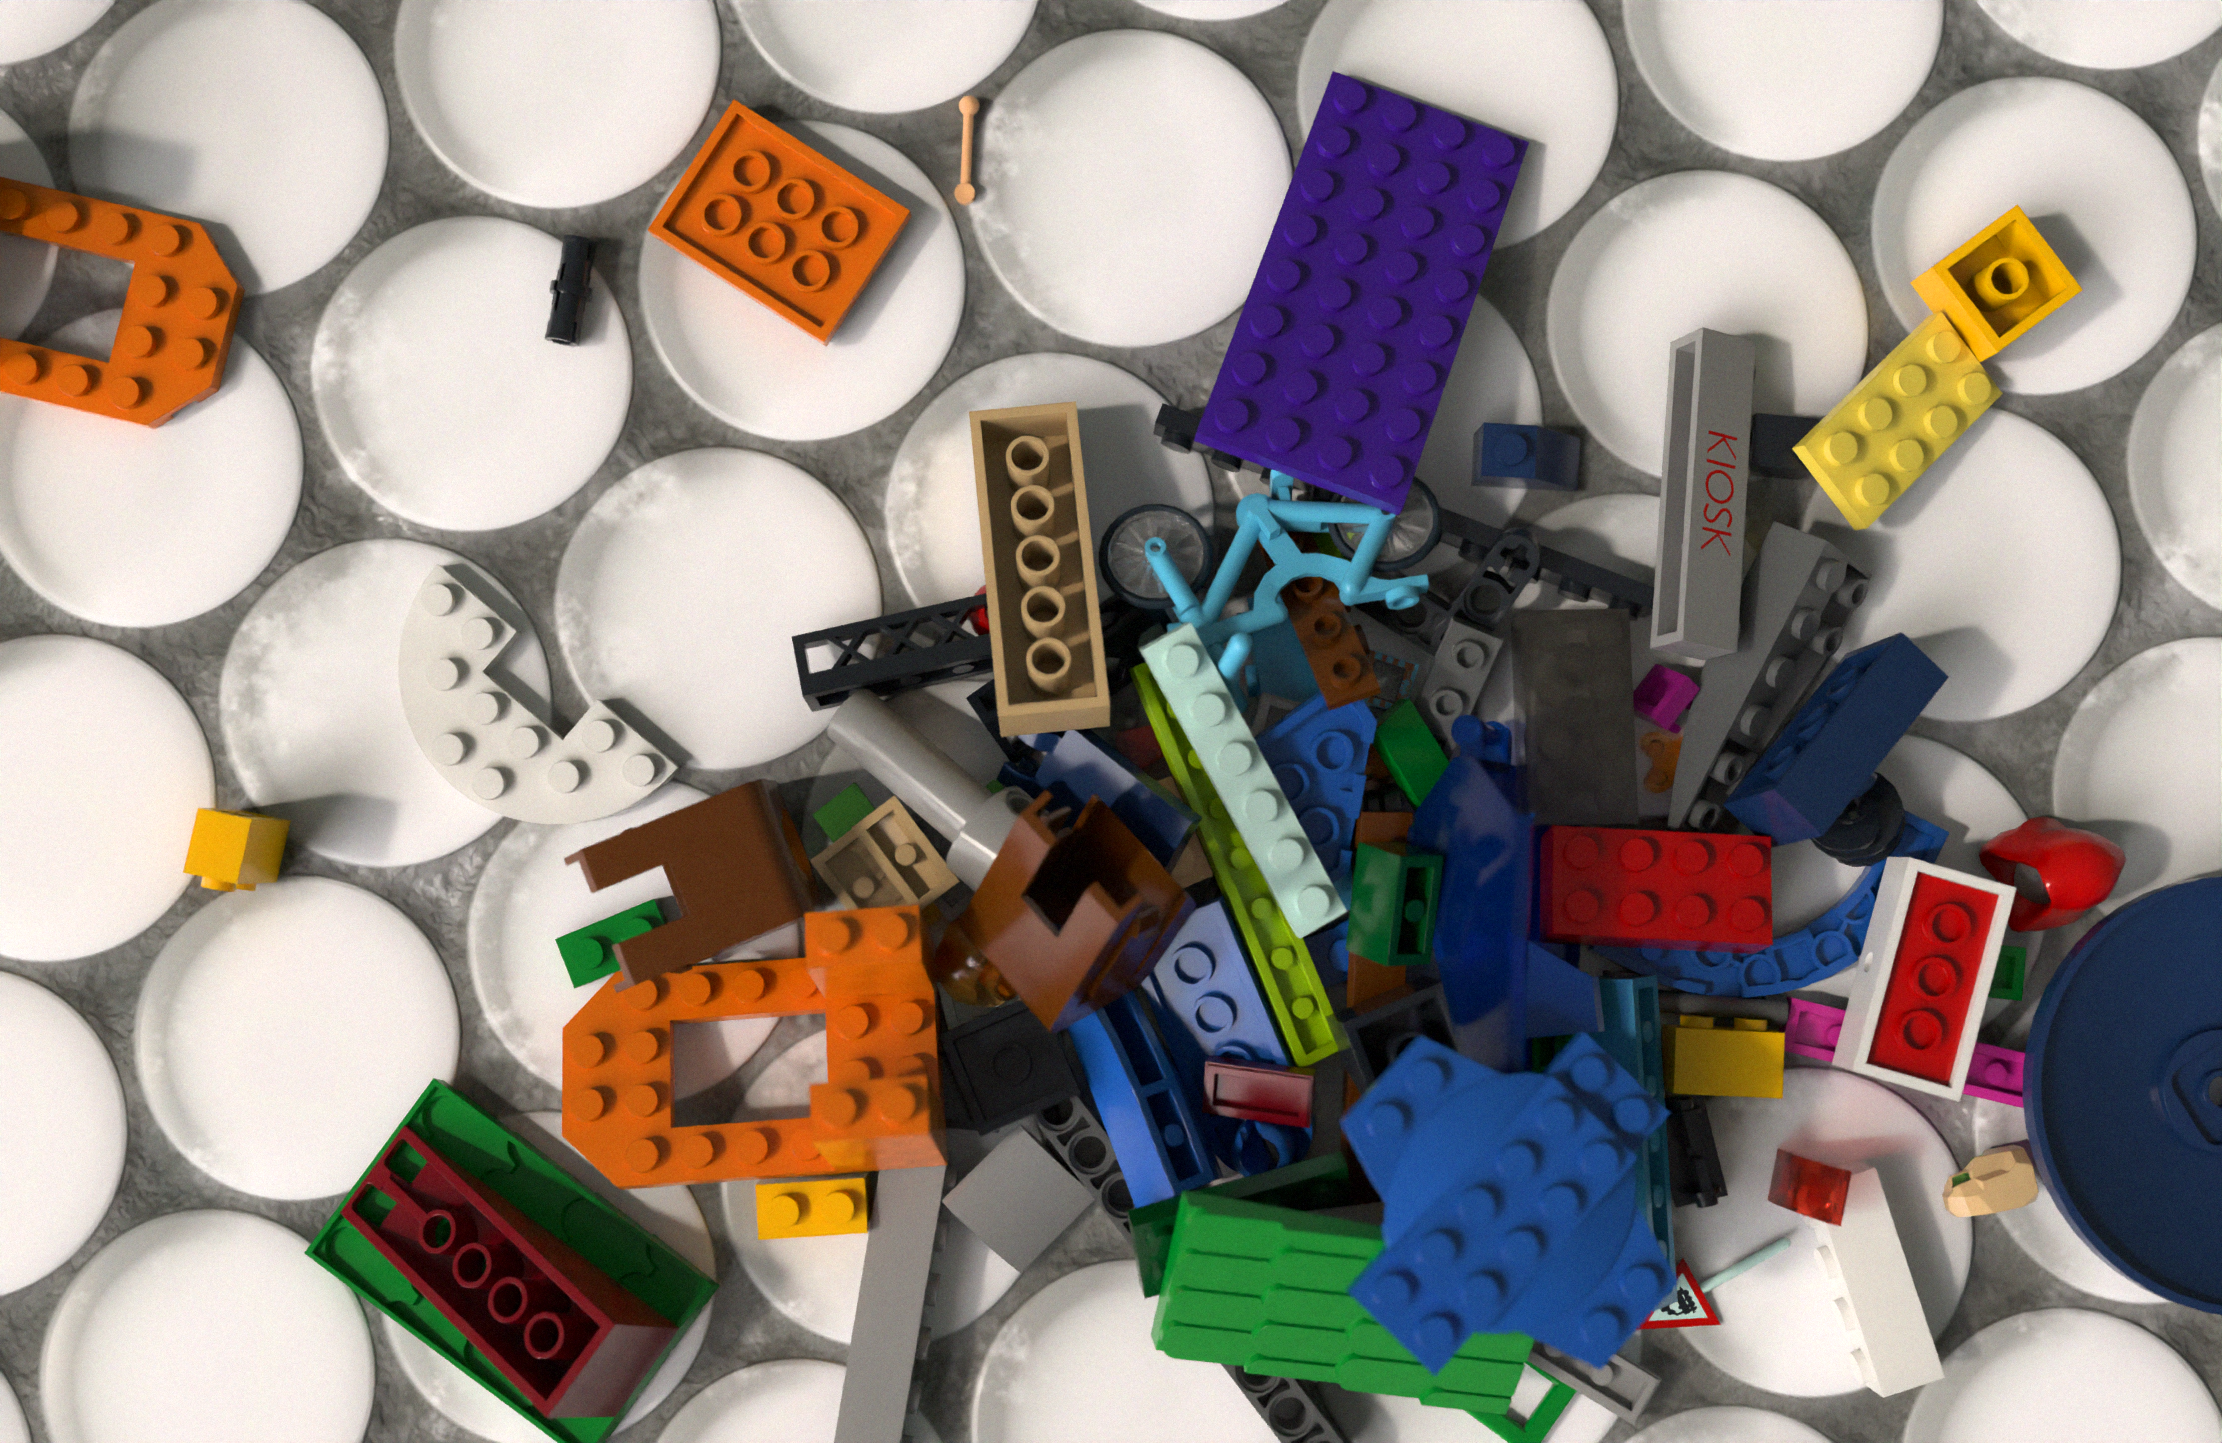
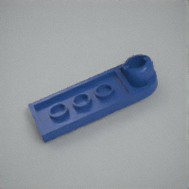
[1141,895,1316,1177]

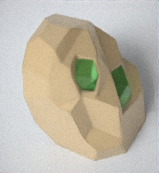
[1942,1144,2039,1217]

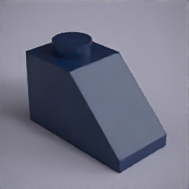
[1471,423,1580,492]

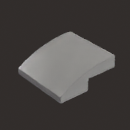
[942,1124,1095,1273]

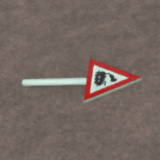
[1637,1237,1791,1330]

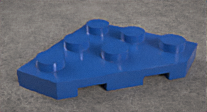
[1254,691,1377,884]

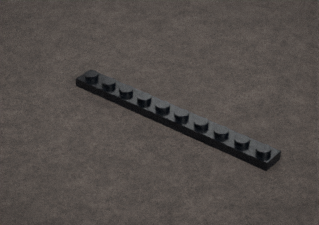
[1153,403,1654,621]

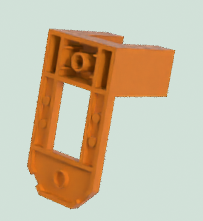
[0,176,245,429]
[562,905,948,1190]

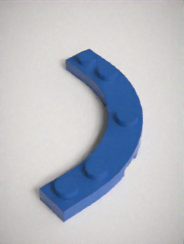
[1588,810,1950,997]

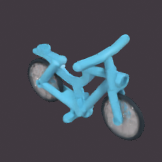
[1098,469,1442,714]

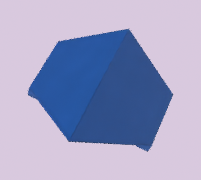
[1505,929,1605,1039]

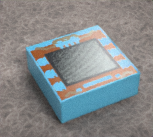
[1363,649,1419,711]

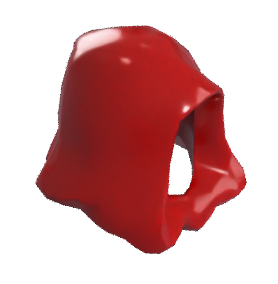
[1978,816,2126,933]

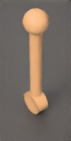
[954,95,979,206]

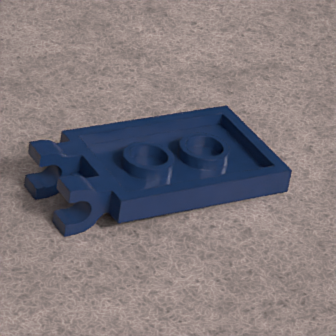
[996,728,1202,875]

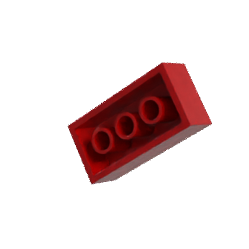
[1540,825,1773,954]

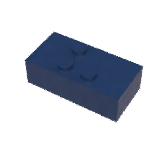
[1723,632,1949,848]

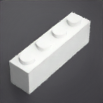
[1797,1160,1945,1398]

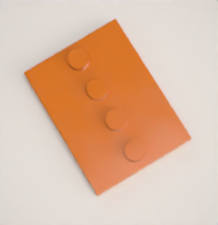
[648,99,912,347]

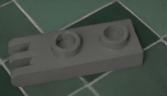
[1414,616,1503,761]

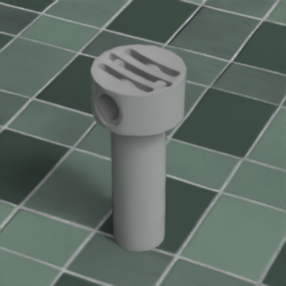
[827,689,1061,892]

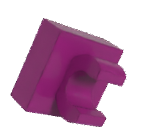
[1624,663,1700,734]

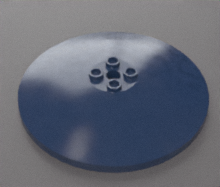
[2023,876,2222,1315]

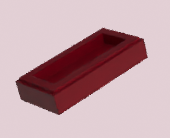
[1202,1055,1316,1128]

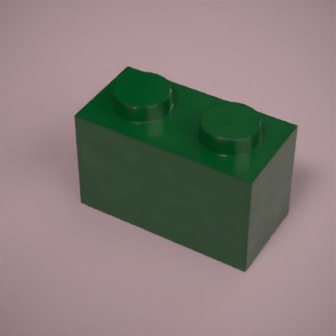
[1345,841,1444,967]

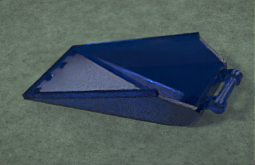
[1407,714,1585,1075]

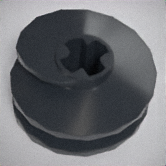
[1811,771,1906,867]

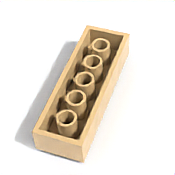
[969,401,1110,737]

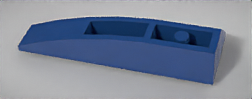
[1052,923,1223,1208]

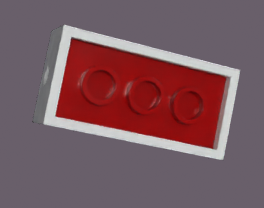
[1832,857,2016,1102]

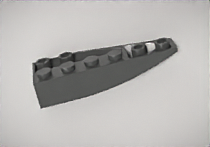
[1667,521,1872,833]

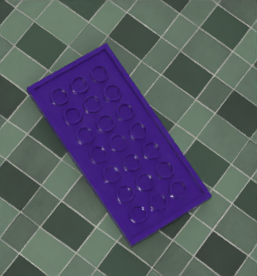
[1194,71,1529,516]

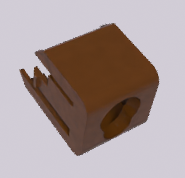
[564,778,828,993]
[958,790,1197,1034]

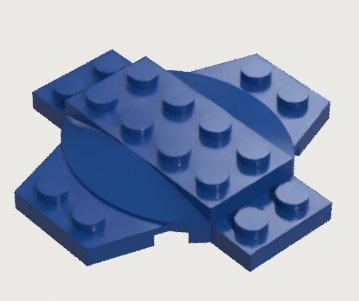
[1339,1032,1678,1376]

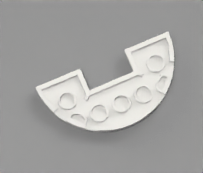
[398,564,682,825]

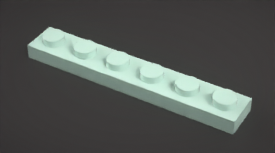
[1139,622,1347,939]

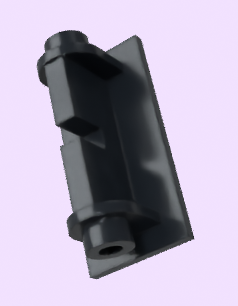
[1665,1094,1728,1208]

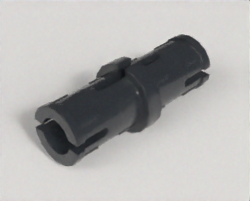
[544,235,598,347]

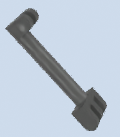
[1602,970,1788,1027]

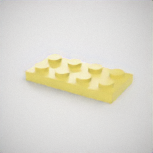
[1792,312,2003,530]

